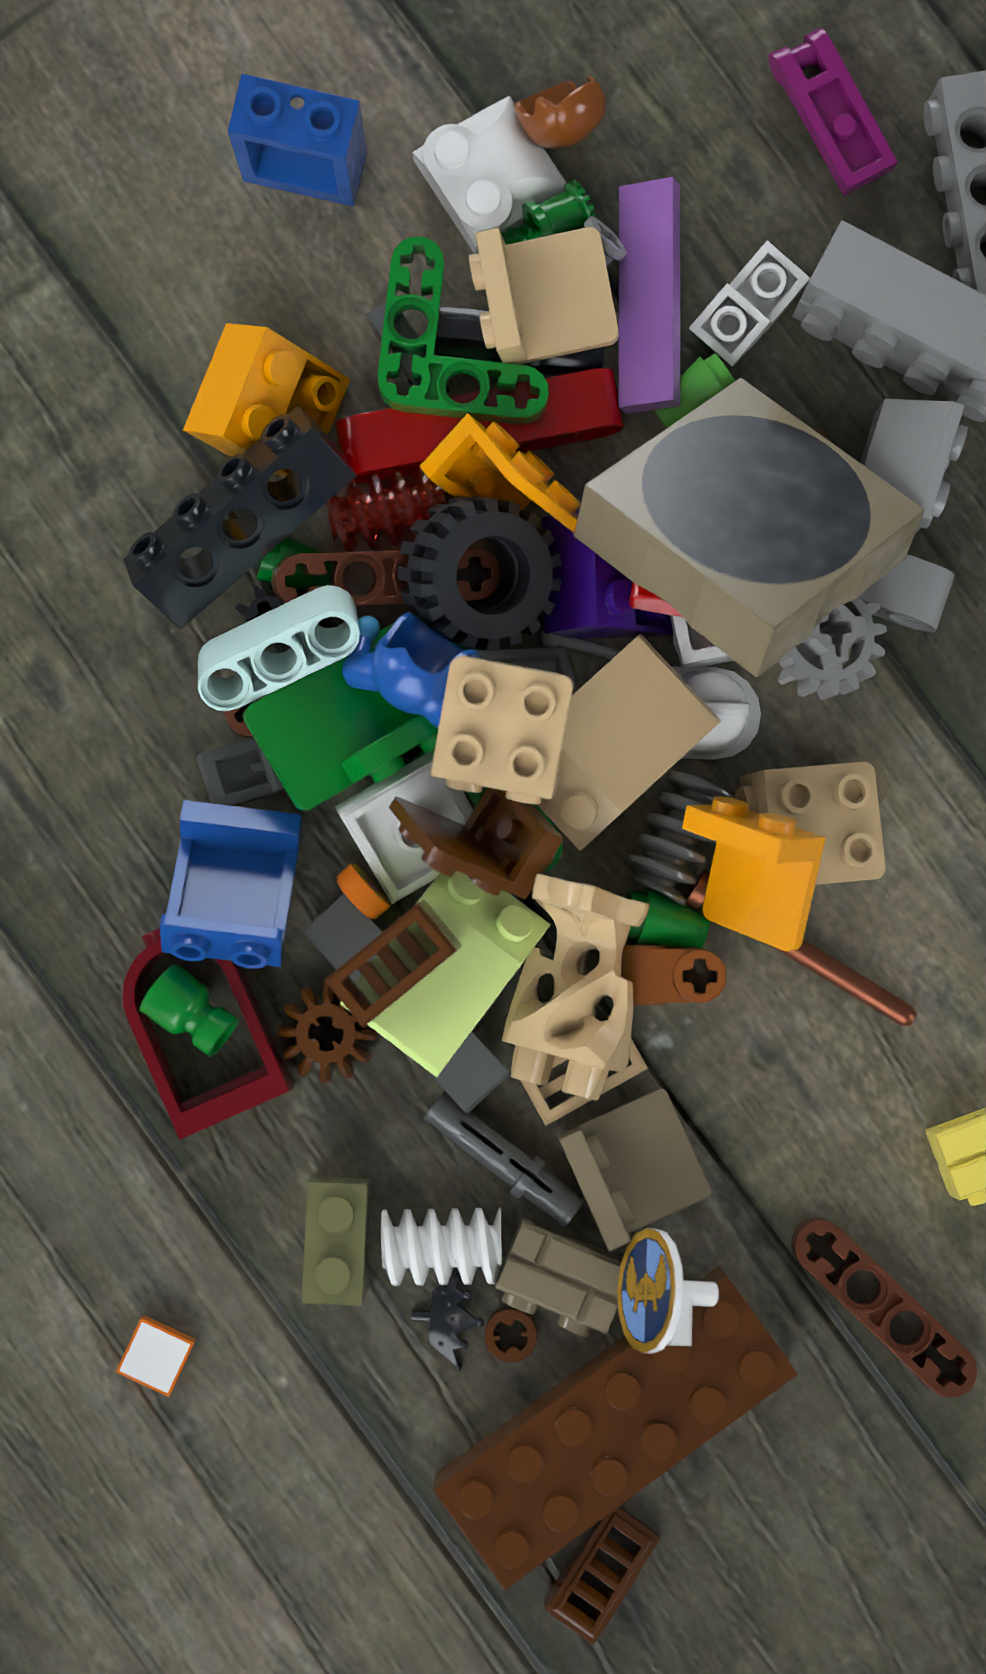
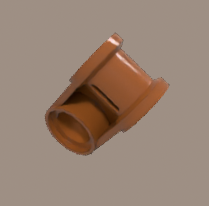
[621,944,727,1005]

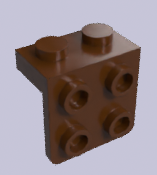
[389,787,564,899]

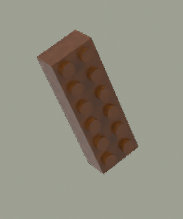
[433,1266,798,1591]

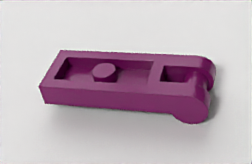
[768,28,898,196]

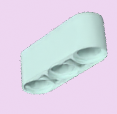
[198,585,360,711]

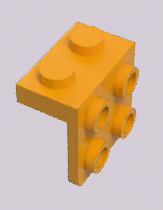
[420,413,581,533]
[682,796,826,951]

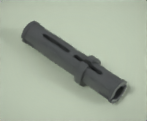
[423,1091,585,1229]

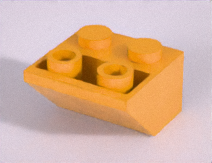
[183,323,351,477]

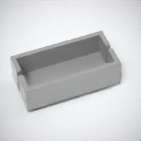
[792,220,986,422]

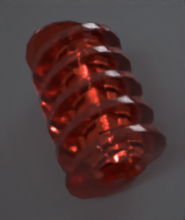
[326,466,446,552]

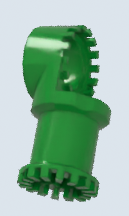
[501,180,597,245]

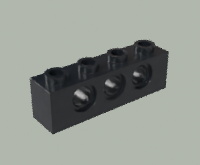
[123,405,357,630]

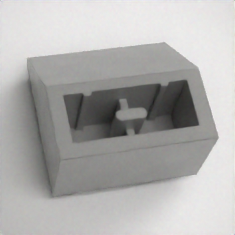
[859,399,968,532]

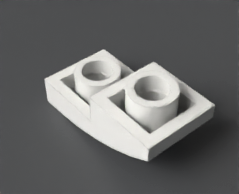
[689,240,810,367]

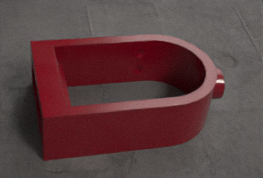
[122,928,294,1140]

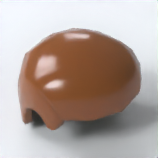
[513,76,606,149]

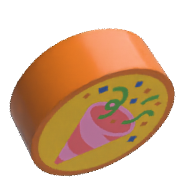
[336,862,391,920]

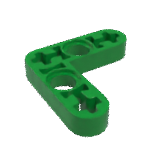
[378,236,549,425]

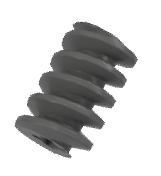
[624,771,736,906]

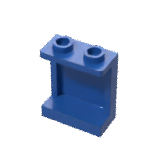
[160,800,301,969]

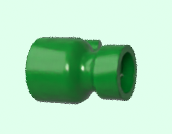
[140,964,239,1057]

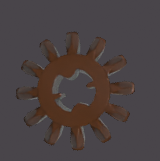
[277,983,378,1084]

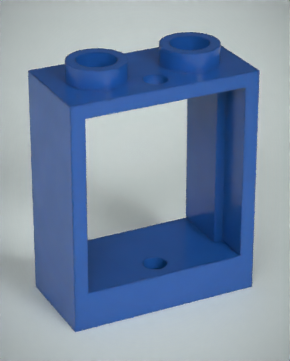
[228,73,367,207]

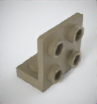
[557,1088,711,1251]

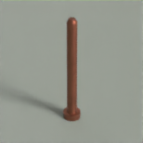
[685,868,917,1026]

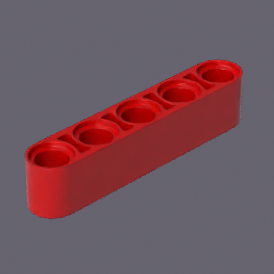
[335,368,624,484]

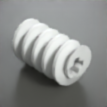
[381,1207,502,1286]

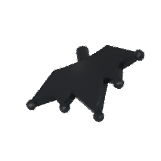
[411,1272,485,1371]

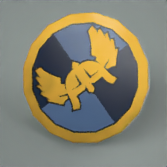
[617,1228,719,1354]

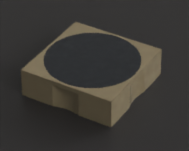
[574,378,925,677]

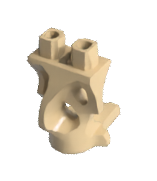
[502,874,649,1100]

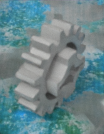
[775,592,887,700]

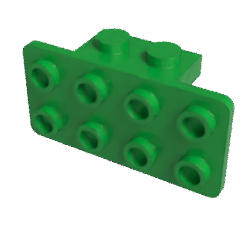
[243,623,468,811]

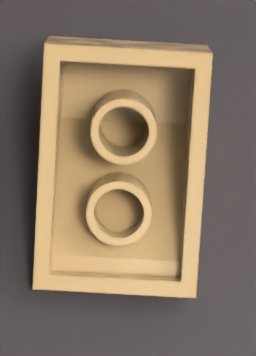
[537,634,721,851]

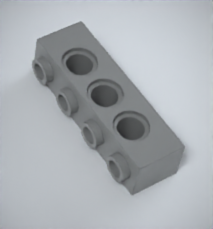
[923,71,986,295]

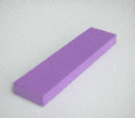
[619,177,680,414]

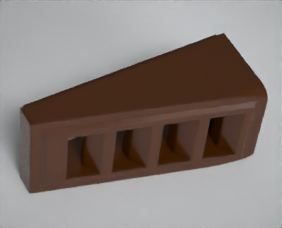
[324,899,462,1027]
[544,1506,661,1645]

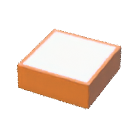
[116,1315,197,1397]

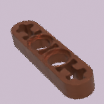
[271,548,501,606]
[791,1217,978,1398]

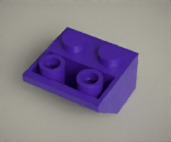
[542,509,673,638]

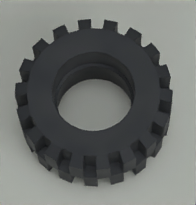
[398,496,562,651]

